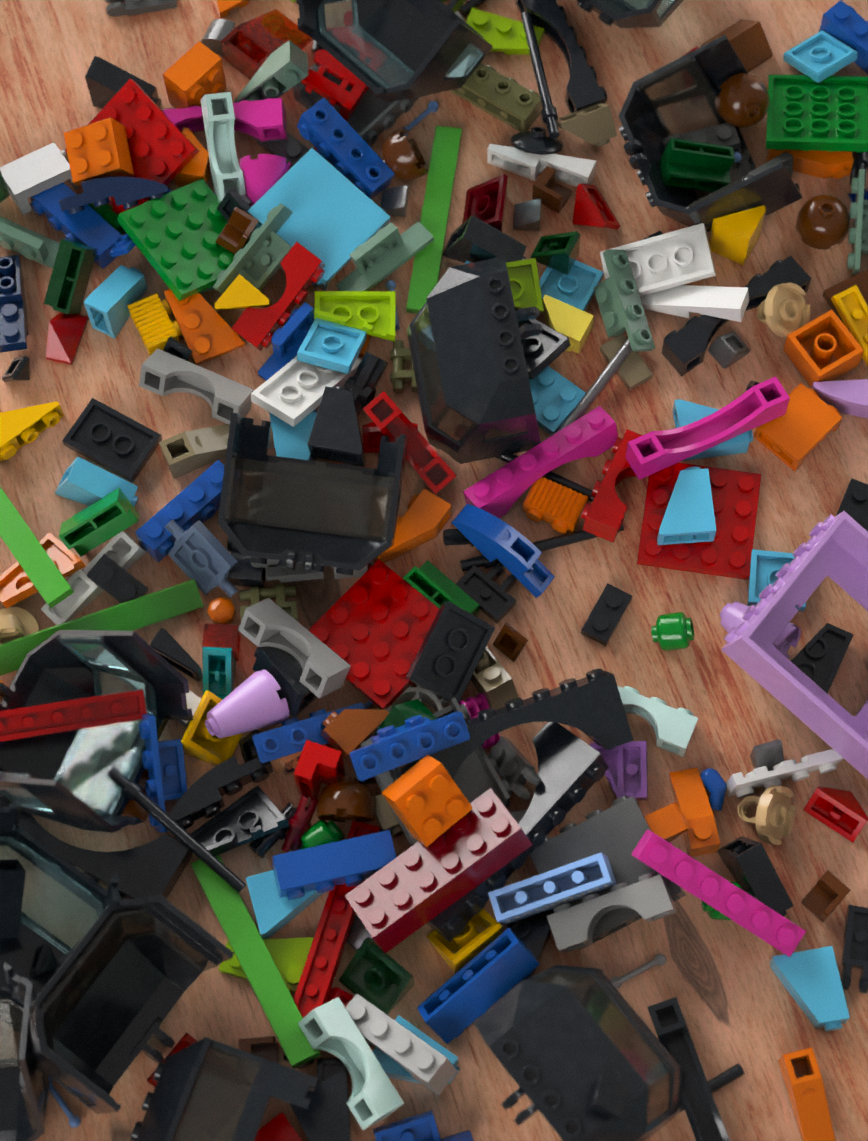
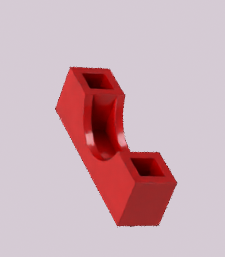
[231,242,326,351]
[363,391,457,494]
[581,429,643,543]

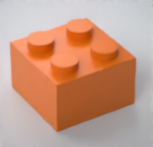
[163,41,227,109]
[64,117,134,187]
[783,309,864,388]
[381,754,473,847]

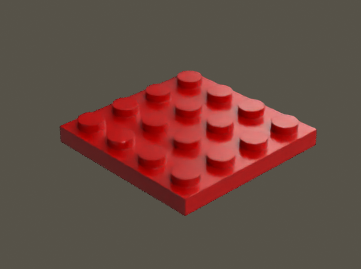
[65,79,199,215]
[637,462,761,580]
[308,560,439,710]

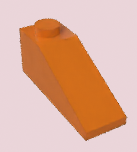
[766,149,854,179]
[669,767,721,857]

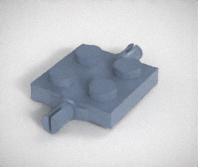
[165,519,238,598]

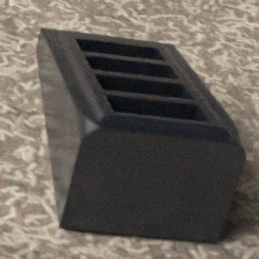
[150,628,203,681]

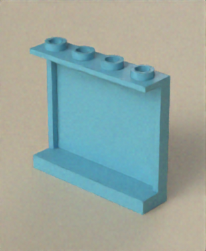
[247,148,390,291]

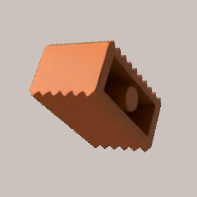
[523,477,588,533]

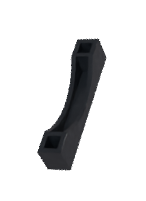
[516,0,607,113]
[662,256,811,376]
[647,997,730,1141]

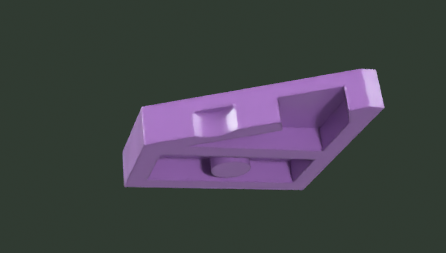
[590,741,648,801]

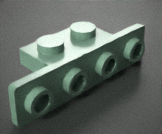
[847,169,868,277]
[213,203,293,294]
[0,216,60,269]
[336,222,434,291]
[593,249,655,352]

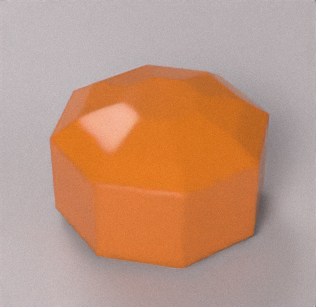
[207,597,236,627]

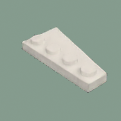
[726,749,843,798]

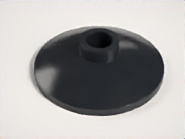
[511,127,563,155]

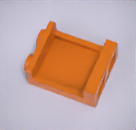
[754,383,843,472]

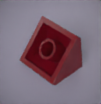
[462,174,508,232]

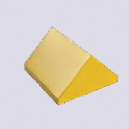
[709,205,766,266]
[215,274,272,310]
[181,691,243,766]
[426,909,502,973]

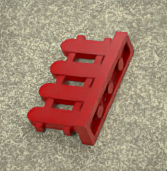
[301,12,387,122]

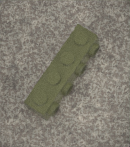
[449,63,542,132]

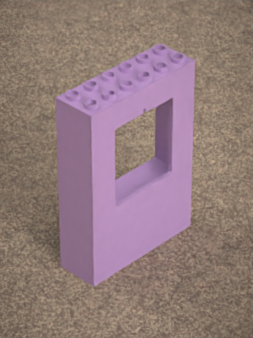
[721,511,868,779]

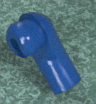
[700,768,727,811]

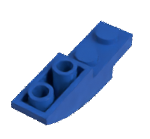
[451,504,555,598]

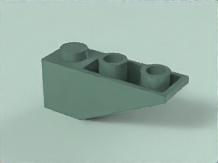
[234,40,308,103]

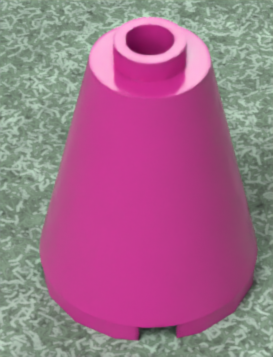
[239,154,292,207]

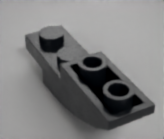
[169,756,273,830]

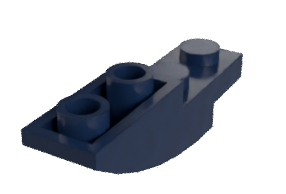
[59,176,168,214]
[0,255,28,353]

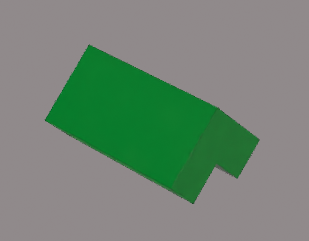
[59,488,139,557]
[403,560,479,616]

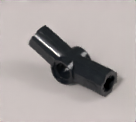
[343,351,388,415]

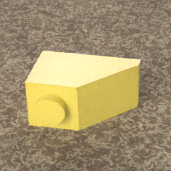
[543,294,594,354]

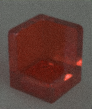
[202,623,241,661]

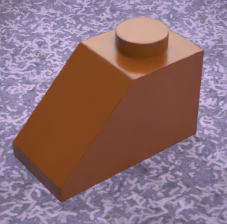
[320,709,389,758]

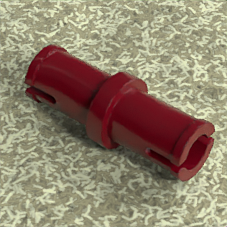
[281,794,319,853]

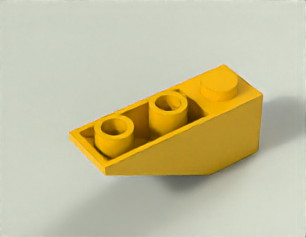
[0,401,64,463]

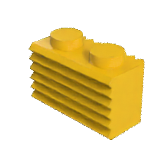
[127,293,182,356]

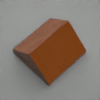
[701,19,773,72]

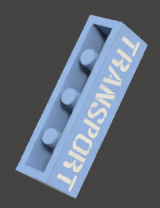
[488,852,617,925]

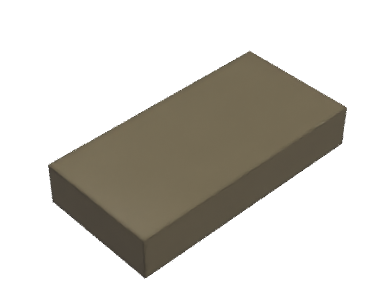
[600,333,653,391]

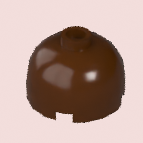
[715,73,770,128]
[382,126,429,181]
[796,195,850,250]
[317,776,376,823]

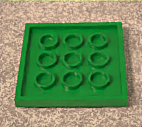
[766,75,868,152]
[117,178,250,301]

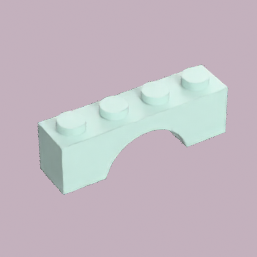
[200,92,246,203]
[618,686,698,757]
[298,997,404,1130]

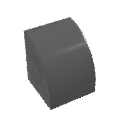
[201,19,238,57]

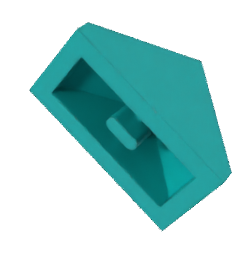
[202,647,236,700]

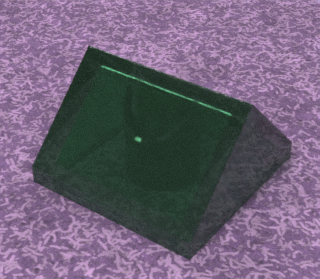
[339,937,415,1015]

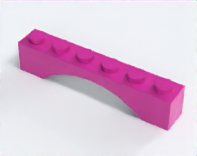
[162,98,287,142]
[626,376,790,480]
[463,406,618,518]
[631,829,806,957]

